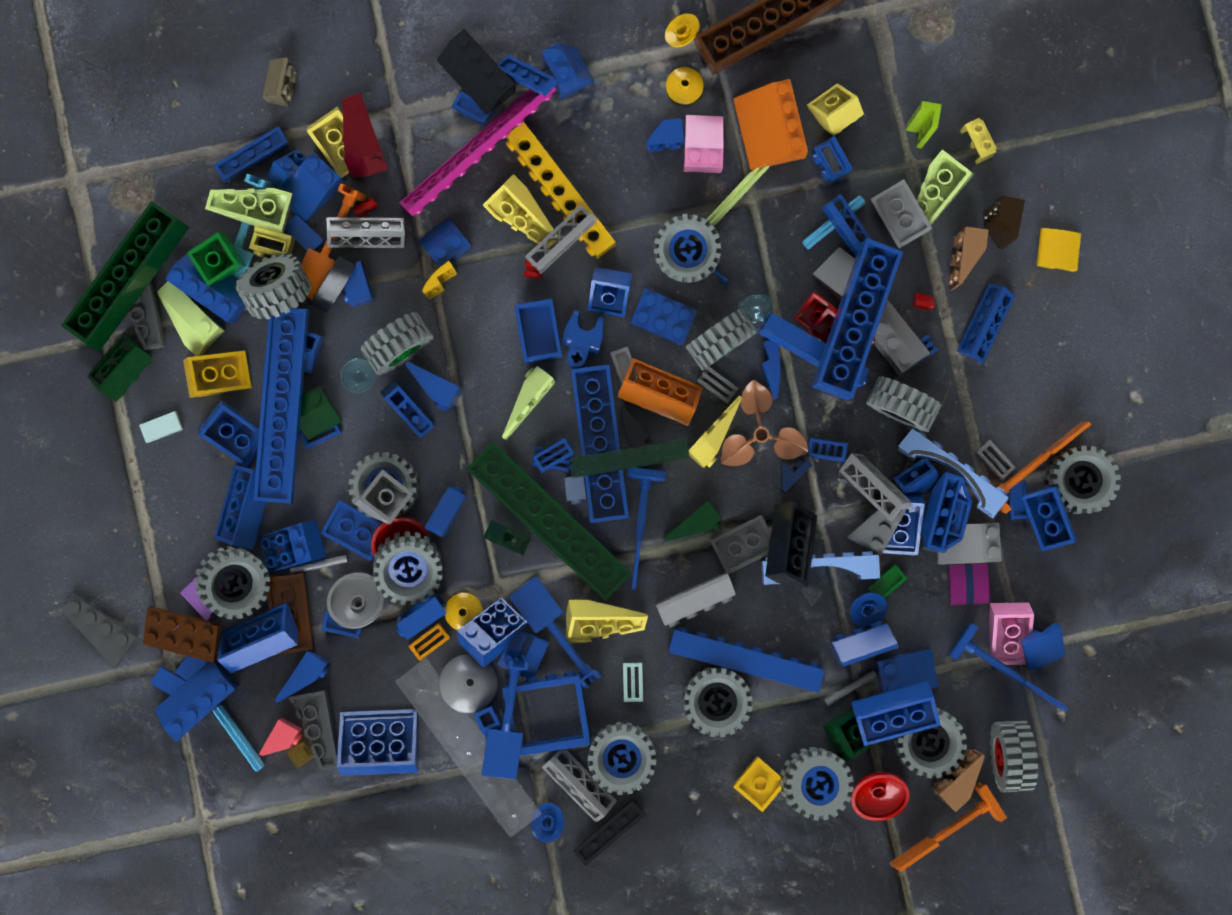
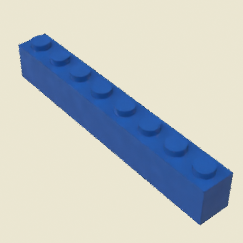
[668,626,825,693]

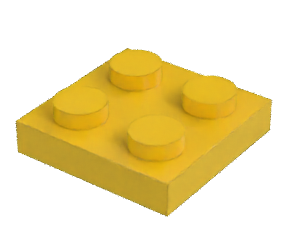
[732,756,783,812]

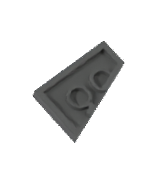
[847,501,907,556]

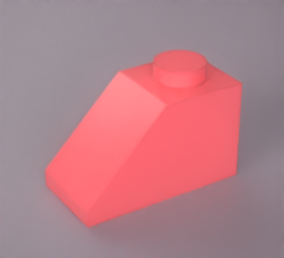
[259,718,302,756]

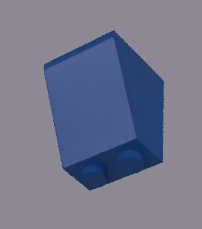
[542,43,594,99]

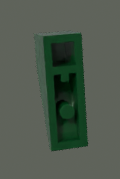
[663,501,722,542]

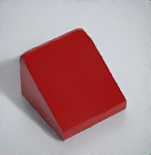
[912,293,935,311]

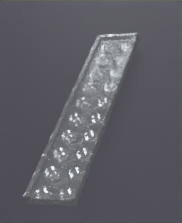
[395,658,542,838]

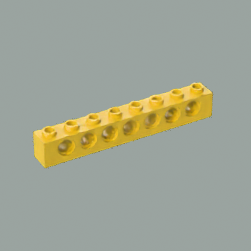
[506,122,616,259]

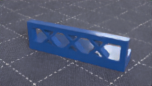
[822,194,872,258]
[957,283,1015,364]

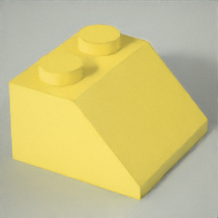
[807,83,864,136]

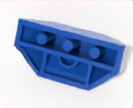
[921,472,972,553]

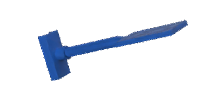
[627,467,666,590]
[509,576,604,688]
[948,623,1068,711]
[481,653,529,779]

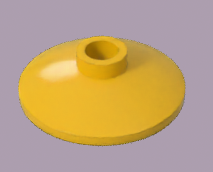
[665,14,700,47]
[666,67,703,105]
[445,593,483,630]

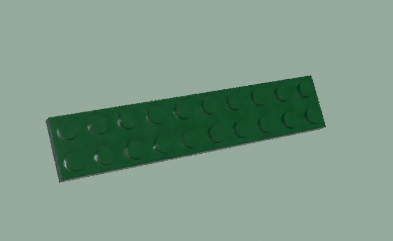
[466,441,632,601]

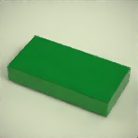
[866,564,908,598]

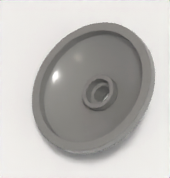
[327,573,385,629]
[439,654,497,713]

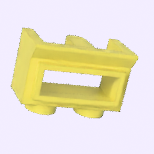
[960,118,997,164]
[249,226,295,258]

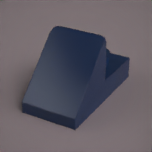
[781,460,813,492]

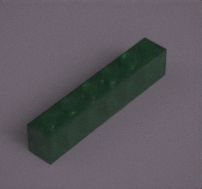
[569,439,690,479]

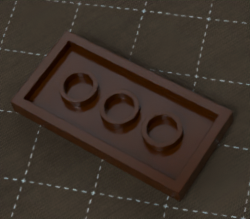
[266,573,314,655]
[143,606,222,663]

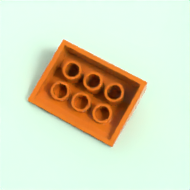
[733,79,808,170]

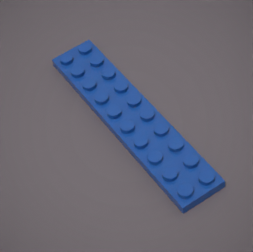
[253,308,309,504]

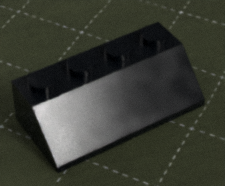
[437,29,515,115]
[765,501,817,587]

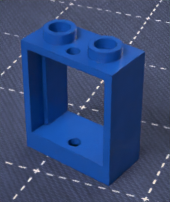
[396,590,447,640]

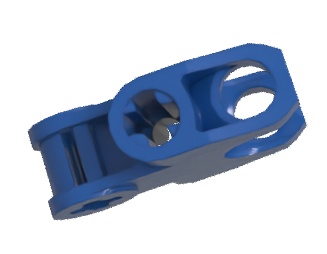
[561,310,605,369]

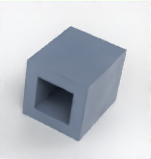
[564,476,586,505]

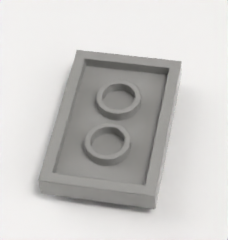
[871,179,933,249]

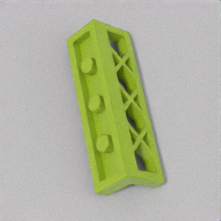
[905,101,942,149]

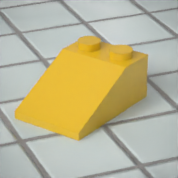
[183,351,252,398]

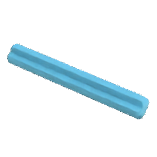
[802,196,865,249]
[213,705,265,771]

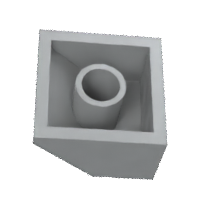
[355,469,413,524]

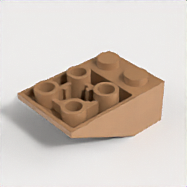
[948,227,989,291]
[931,748,985,812]

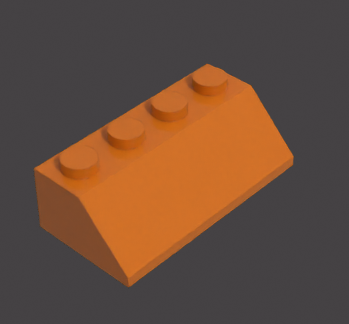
[617,358,703,426]

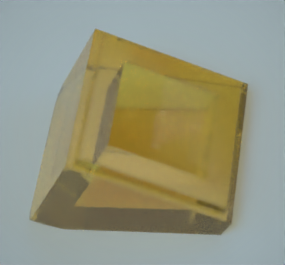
[287,742,314,769]

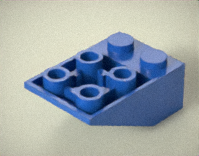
[258,520,326,573]
[458,597,527,668]

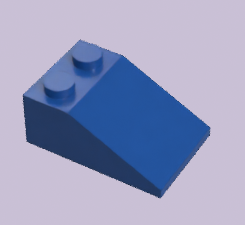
[283,152,345,223]
[405,361,463,412]
[197,399,259,467]
[883,493,925,556]
[874,649,939,694]

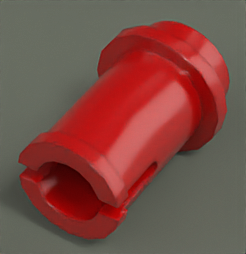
[353,197,378,218]

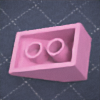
[684,115,724,173]
[989,602,1034,665]

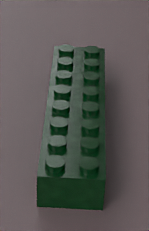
[61,201,190,352]

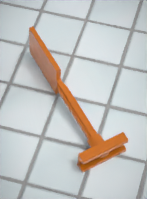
[301,184,367,300]
[990,422,1092,514]
[890,782,1007,872]

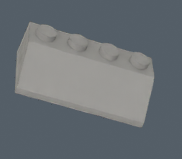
[873,299,930,377]
[655,573,736,627]

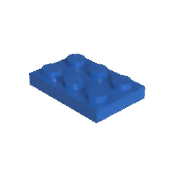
[630,288,698,346]
[320,500,382,561]

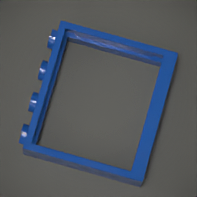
[502,671,591,756]

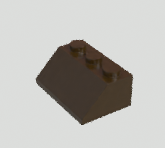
[982,195,1025,250]

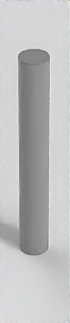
[290,554,348,575]
[824,670,877,706]

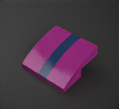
[948,562,989,605]

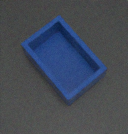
[514,298,563,364]

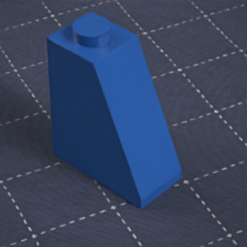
[425,486,468,537]

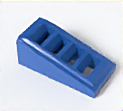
[807,438,849,462]

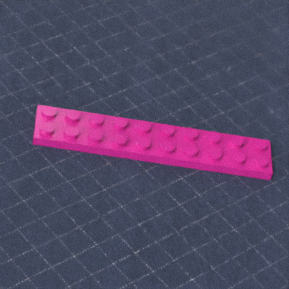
[399,87,556,216]

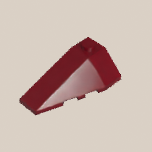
[342,92,388,178]

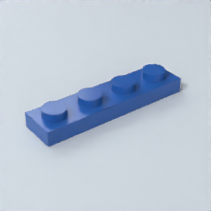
[498,54,557,97]
[213,126,290,183]

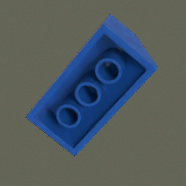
[165,249,246,323]
[214,465,267,550]
[217,603,298,673]
[155,661,239,742]
[851,681,941,746]

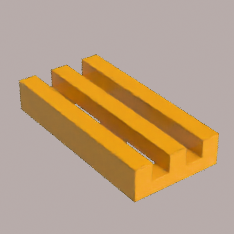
[408,622,451,661]

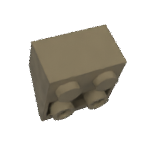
[262,58,298,107]

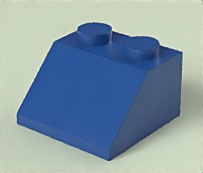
[419,218,472,268]
[587,267,633,318]

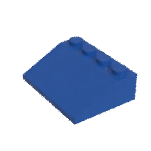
[337,709,419,776]

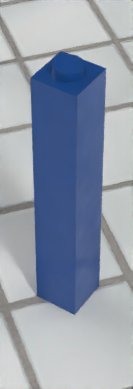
[758,313,870,388]

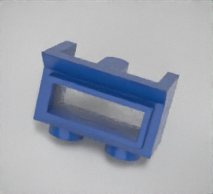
[811,136,853,184]

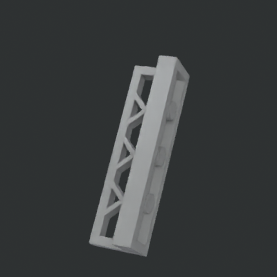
[525,205,597,274]
[326,217,405,248]
[839,453,913,521]
[542,749,617,822]

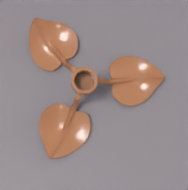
[721,380,808,466]

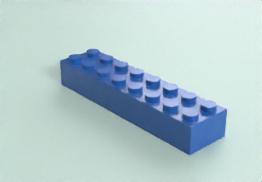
[811,238,903,400]
[571,365,629,523]

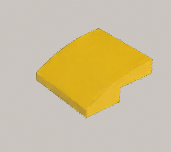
[1037,228,1081,272]
[422,261,457,300]

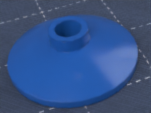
[850,593,888,626]
[531,803,565,843]

